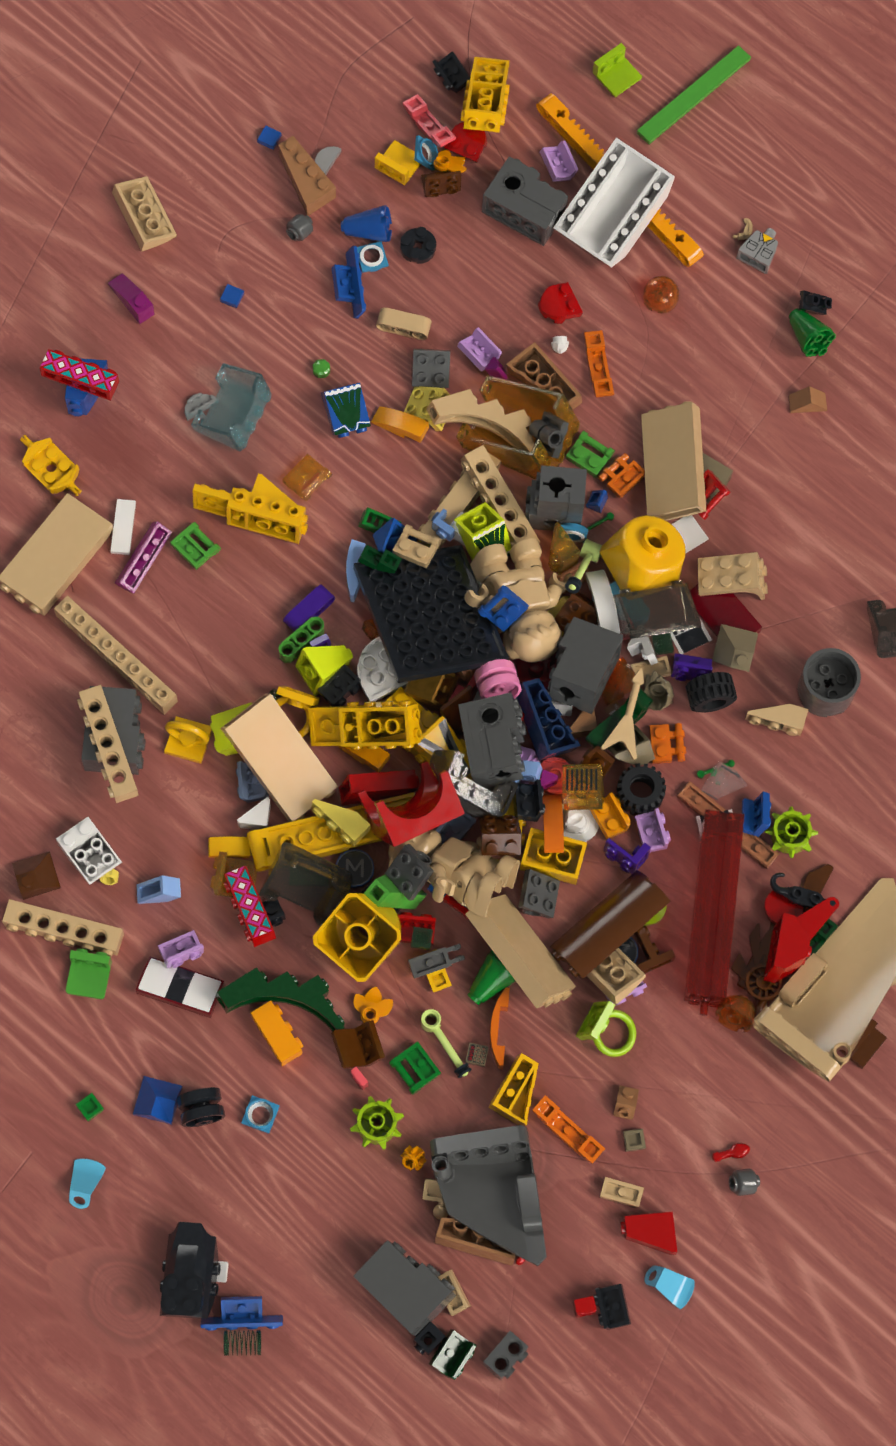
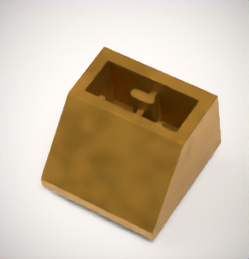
[404,673,459,711]

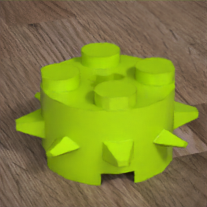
[765,806,818,858]
[350,1096,404,1150]

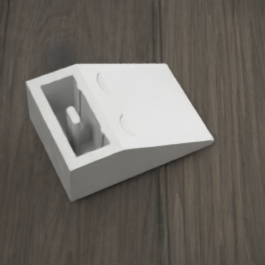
[56,817,122,885]

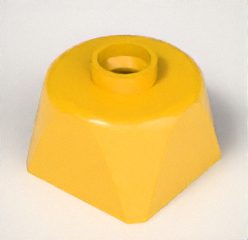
[600,515,686,600]
[313,893,401,982]

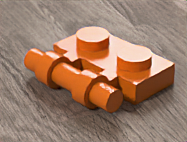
[598,453,645,499]
[649,723,687,764]

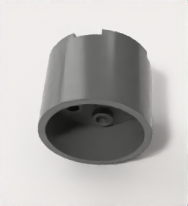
[797,648,861,717]

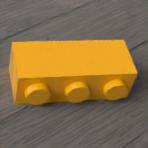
[251,1001,303,1066]

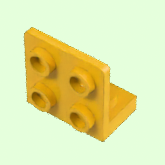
[375,140,421,186]

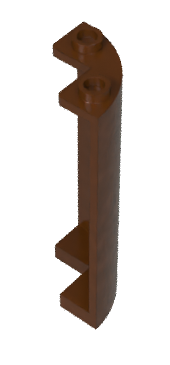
[550,870,671,979]

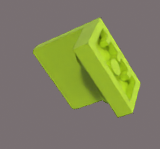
[593,43,642,97]

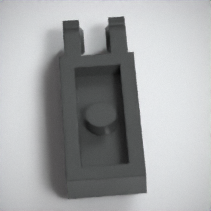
[407,944,465,979]

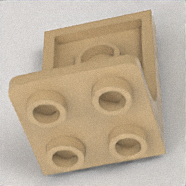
[698,552,768,600]

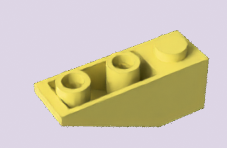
[312,799,371,846]

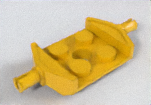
[20,435,82,496]

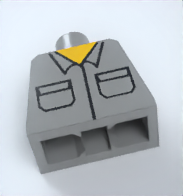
[737,228,778,274]

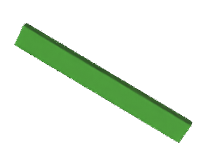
[637,45,751,145]

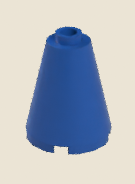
[341,205,392,242]

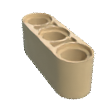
[376,308,432,340]

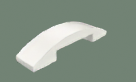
[585,570,620,634]

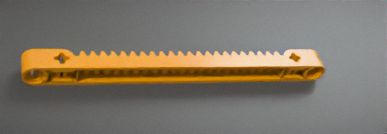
[536,93,703,267]

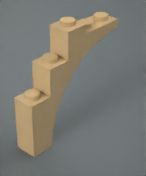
[426,389,541,469]

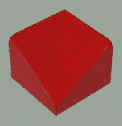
[573,1296,597,1318]

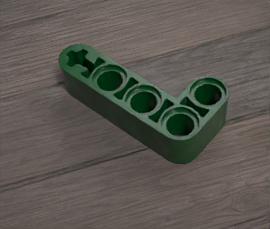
[585,688,653,748]

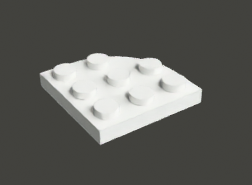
[357,636,408,701]

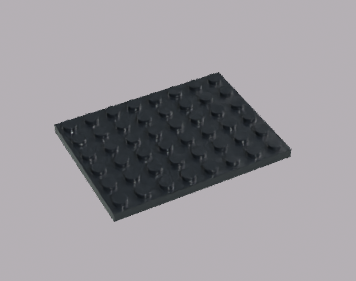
[353,545,509,683]

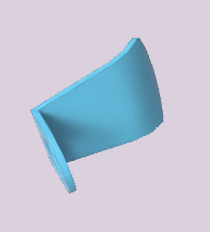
[69,1159,106,1209]
[644,1266,695,1309]

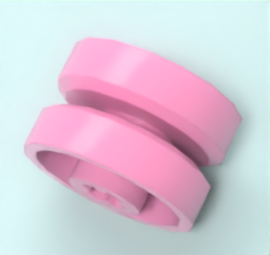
[474,659,522,699]

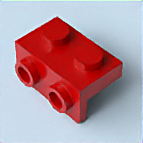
[398,912,436,945]

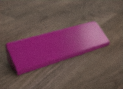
[115,521,172,594]

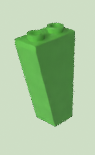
[364,874,427,909]

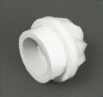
[551,336,569,354]

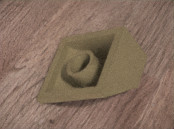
[712,624,758,672]
[607,725,655,766]

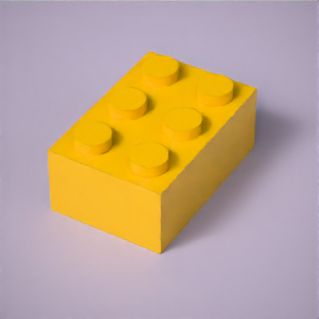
[520,828,587,885]

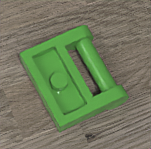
[565,431,615,478]
[170,522,221,570]

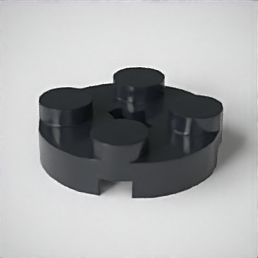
[400,227,436,264]

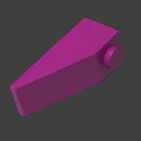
[108,273,155,324]

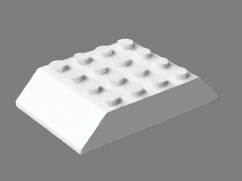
[553,138,675,268]

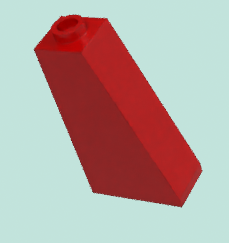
[338,769,419,806]

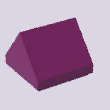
[485,357,508,381]
[541,769,558,790]

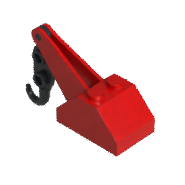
[763,873,839,983]

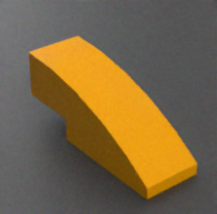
[371,406,429,443]
[337,746,390,772]

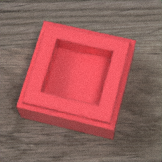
[350,1067,368,1090]

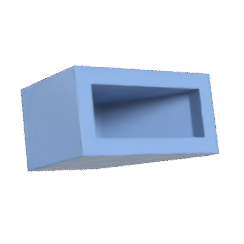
[137,875,181,904]

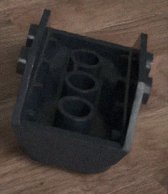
[160,1222,221,1319]

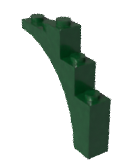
[215,967,345,1031]

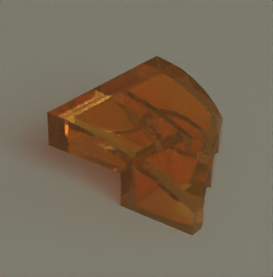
[601,657,641,705]

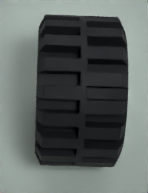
[685,672,737,713]
[616,763,666,815]

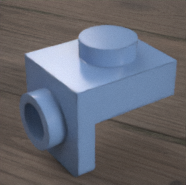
[431,509,455,541]

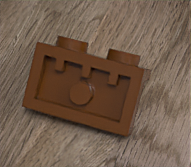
[574,745,615,786]

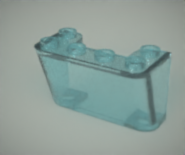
[191,363,272,451]

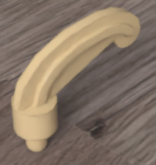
[733,218,753,240]

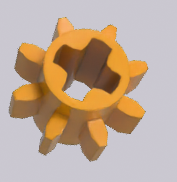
[400,1145,427,1171]

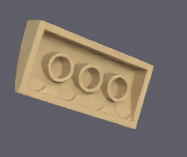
[112,176,177,251]
[587,948,646,1005]

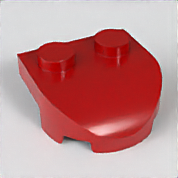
[444,122,487,163]
[538,282,583,324]

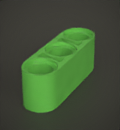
[279,616,324,663]

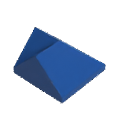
[373,518,417,553]
[133,1076,183,1125]

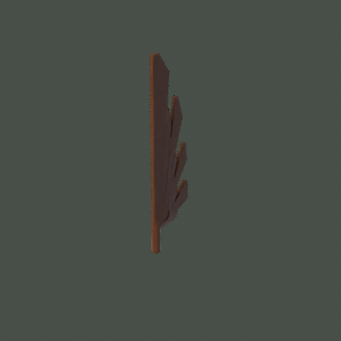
[731,864,834,1017]

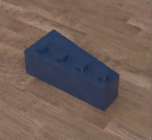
[516,678,581,761]

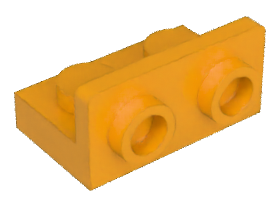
[588,792,630,840]

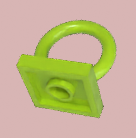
[576,1001,636,1057]

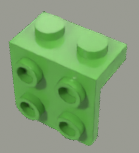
[66,948,112,999]

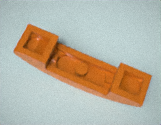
[584,330,614,398]
[542,795,564,853]
[490,987,510,1070]
[532,1095,605,1164]

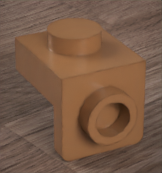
[613,1085,639,1120]

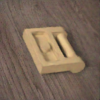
[392,524,441,568]

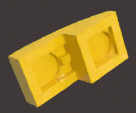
[208,837,250,859]
[422,949,452,993]

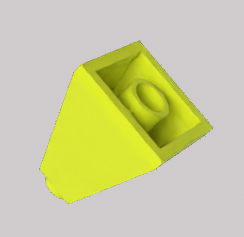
[295,645,353,696]

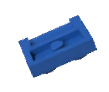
[478,585,529,632]

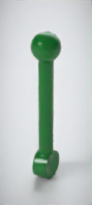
[587,513,614,531]
[697,760,735,779]

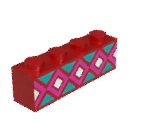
[40,349,119,401]
[223,866,276,947]

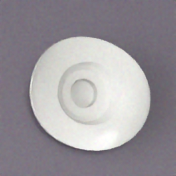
[562,800,599,842]

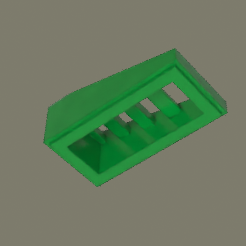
[358,507,401,533]

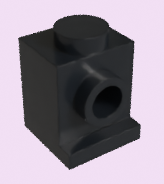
[414,1322,446,1355]

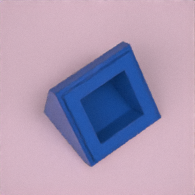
[586,490,608,513]

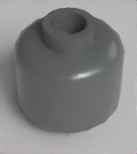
[286,214,313,241]
[729,1169,760,1196]

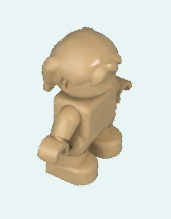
[464,538,573,662]
[388,830,520,918]

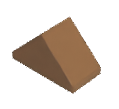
[788,386,827,413]
[570,711,597,738]

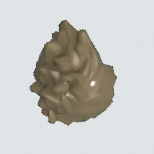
[643,671,674,711]

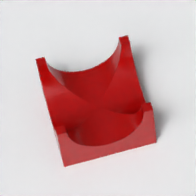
[357,761,465,847]

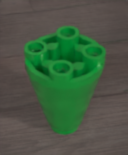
[789,308,836,357]
[467,950,516,1005]

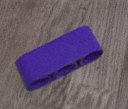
[283,584,335,632]

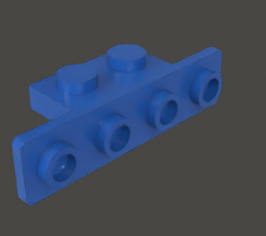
[331,246,366,319]
[201,1296,283,1331]

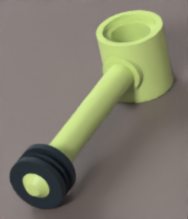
[565,539,602,593]
[420,1009,472,1078]

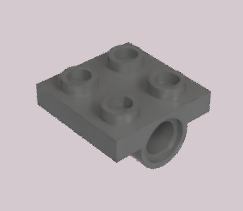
[412,349,451,388]
[529,411,569,458]
[385,844,434,900]
[519,869,560,919]

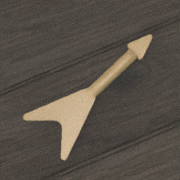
[600,668,644,760]

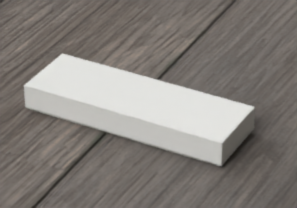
[111,499,136,555]

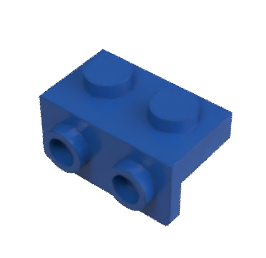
[741,791,771,837]

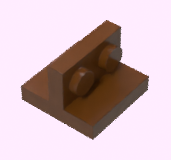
[839,1019,887,1069]

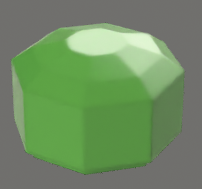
[313,359,330,378]

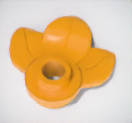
[433,150,467,173]
[353,987,393,1024]

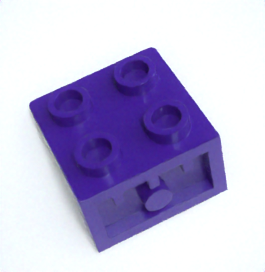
[671,653,713,681]
[604,838,651,874]

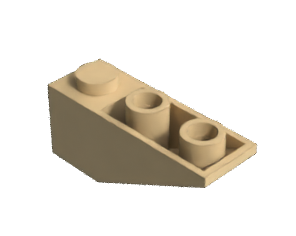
[745,704,808,736]

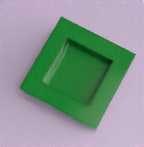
[76,1093,104,1122]

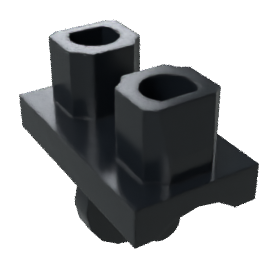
[799,290,832,315]

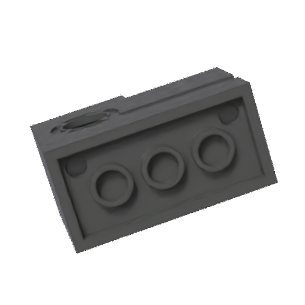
[482,156,568,246]
[525,465,587,531]
[548,617,623,714]
[81,686,146,775]
[458,692,526,789]
[354,1240,456,1336]

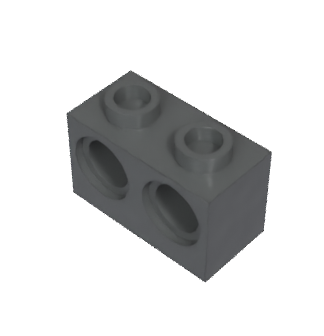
[483,1331,528,1380]

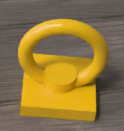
[276,686,320,738]
[164,716,212,764]

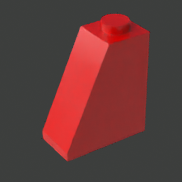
[620,1212,678,1255]

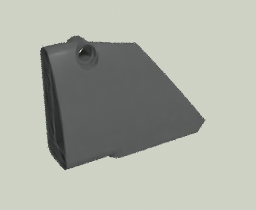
[430,1125,547,1266]

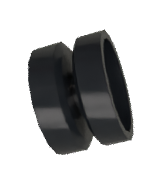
[177,1087,225,1127]

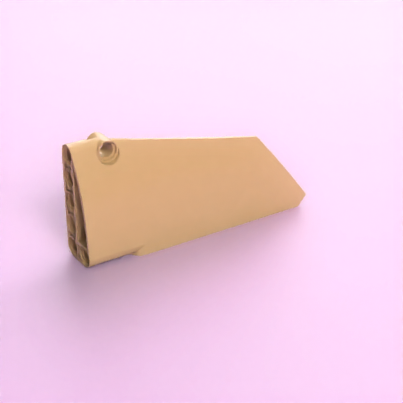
[753,878,896,1082]

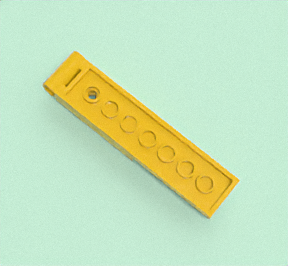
[247,792,415,872]

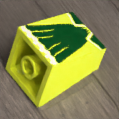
[454,502,512,561]

